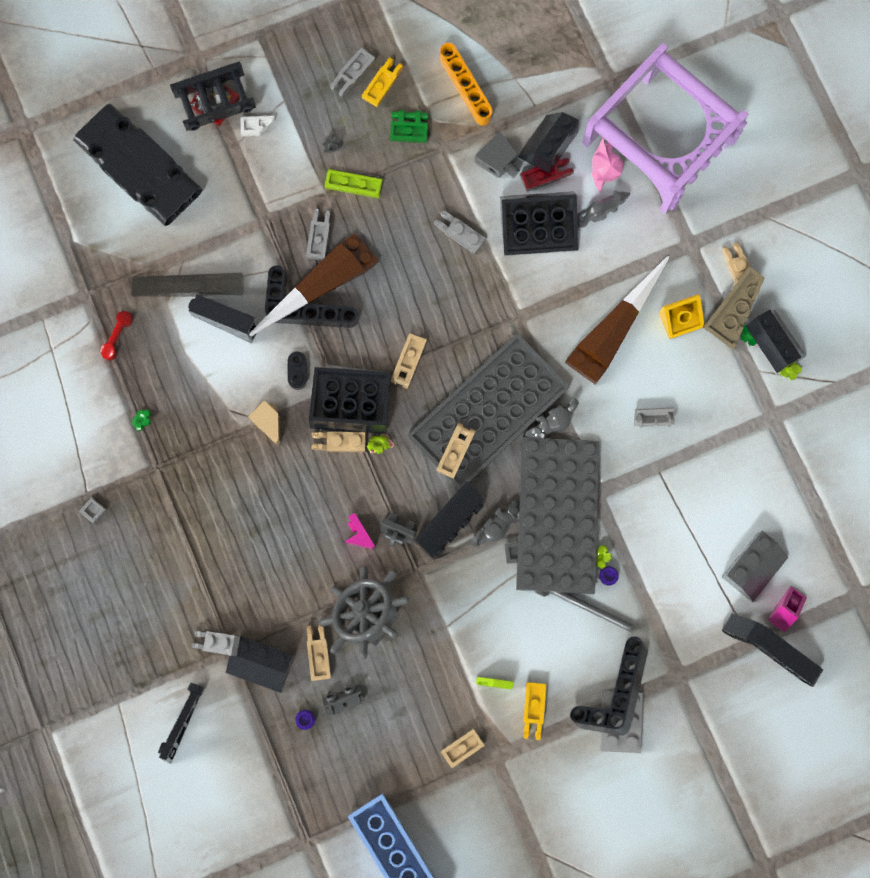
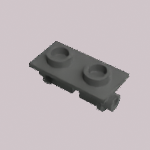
[322,684,365,715]

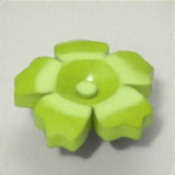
[779,363,802,380]
[367,435,391,454]
[596,545,612,569]

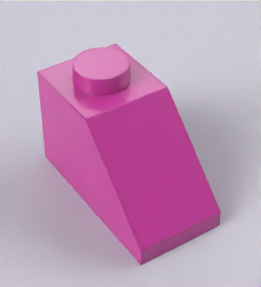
[769,586,807,632]

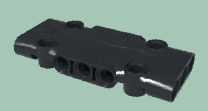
[73,104,203,226]

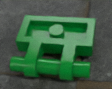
[390,109,428,143]

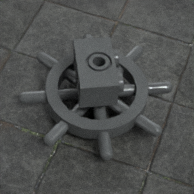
[319,566,410,659]

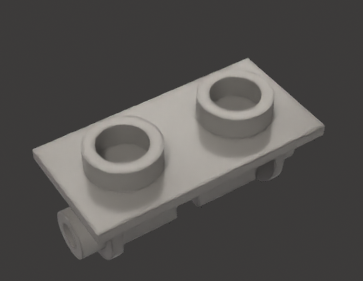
[634,408,675,428]

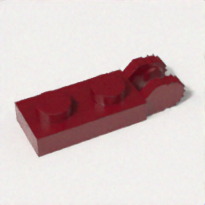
[520,158,574,192]

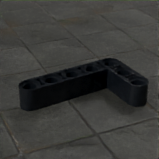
[265,265,358,328]
[722,613,823,687]
[570,636,648,736]

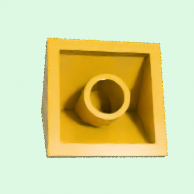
[659,294,704,339]

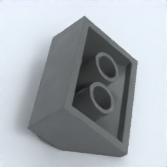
[722,530,789,602]

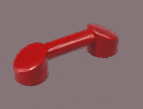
[100,311,133,361]

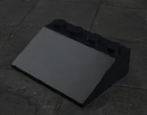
[500,191,578,256]
[309,367,391,434]

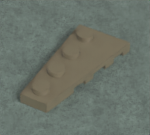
[703,266,765,350]

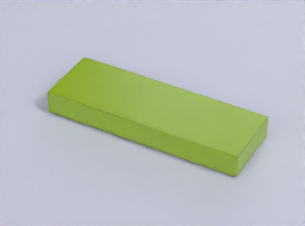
[325,169,383,198]

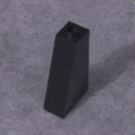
[188,294,258,344]

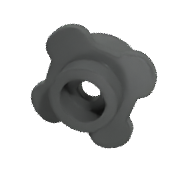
[322,135,342,153]

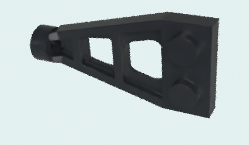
[158,682,204,764]

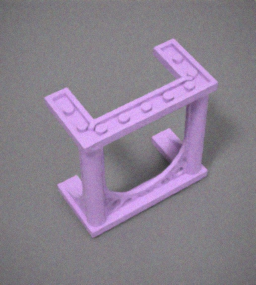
[582,42,749,214]

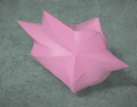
[592,139,624,192]

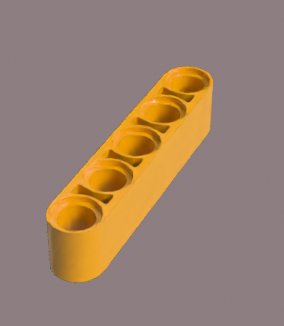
[440,43,492,126]

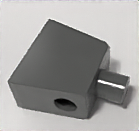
[475,132,520,178]

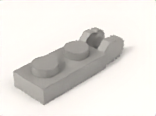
[330,47,375,97]
[306,208,331,260]
[434,211,486,255]
[192,631,240,656]

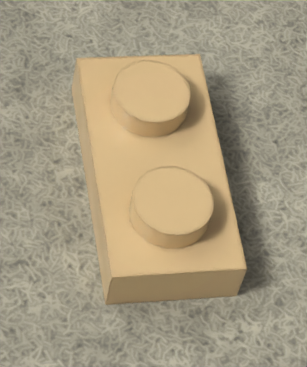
[441,729,485,768]

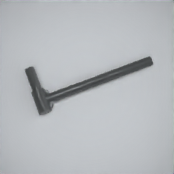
[535,591,633,632]

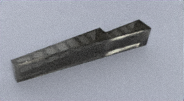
[131,272,244,297]

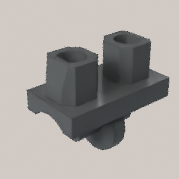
[380,513,416,547]

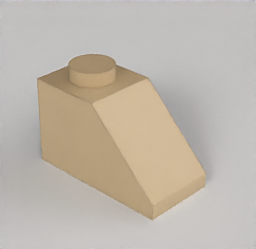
[248,401,281,446]

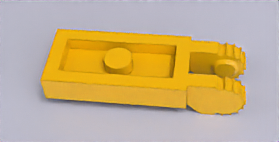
[362,57,404,108]
[523,682,546,740]

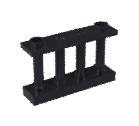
[170,61,256,131]

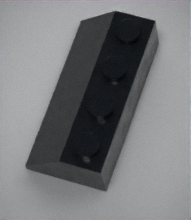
[414,481,484,559]

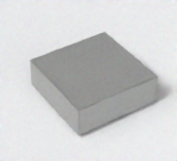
[79,497,107,525]

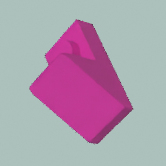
[345,513,375,550]

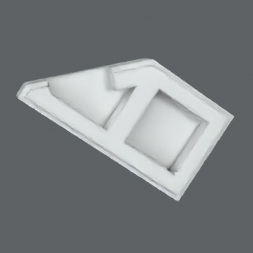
[240,115,275,136]

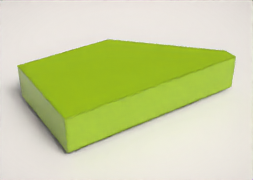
[476,677,514,690]

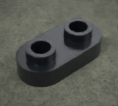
[287,351,307,390]

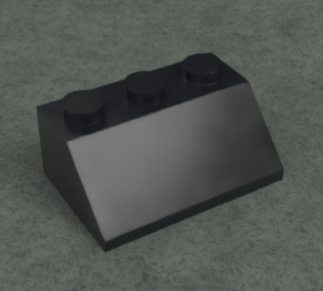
[518,112,579,173]
[746,310,806,373]
[226,635,295,693]

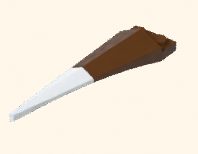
[249,233,379,336]
[565,256,669,385]

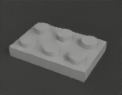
[600,691,643,754]

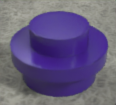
[599,566,619,586]
[295,710,315,730]

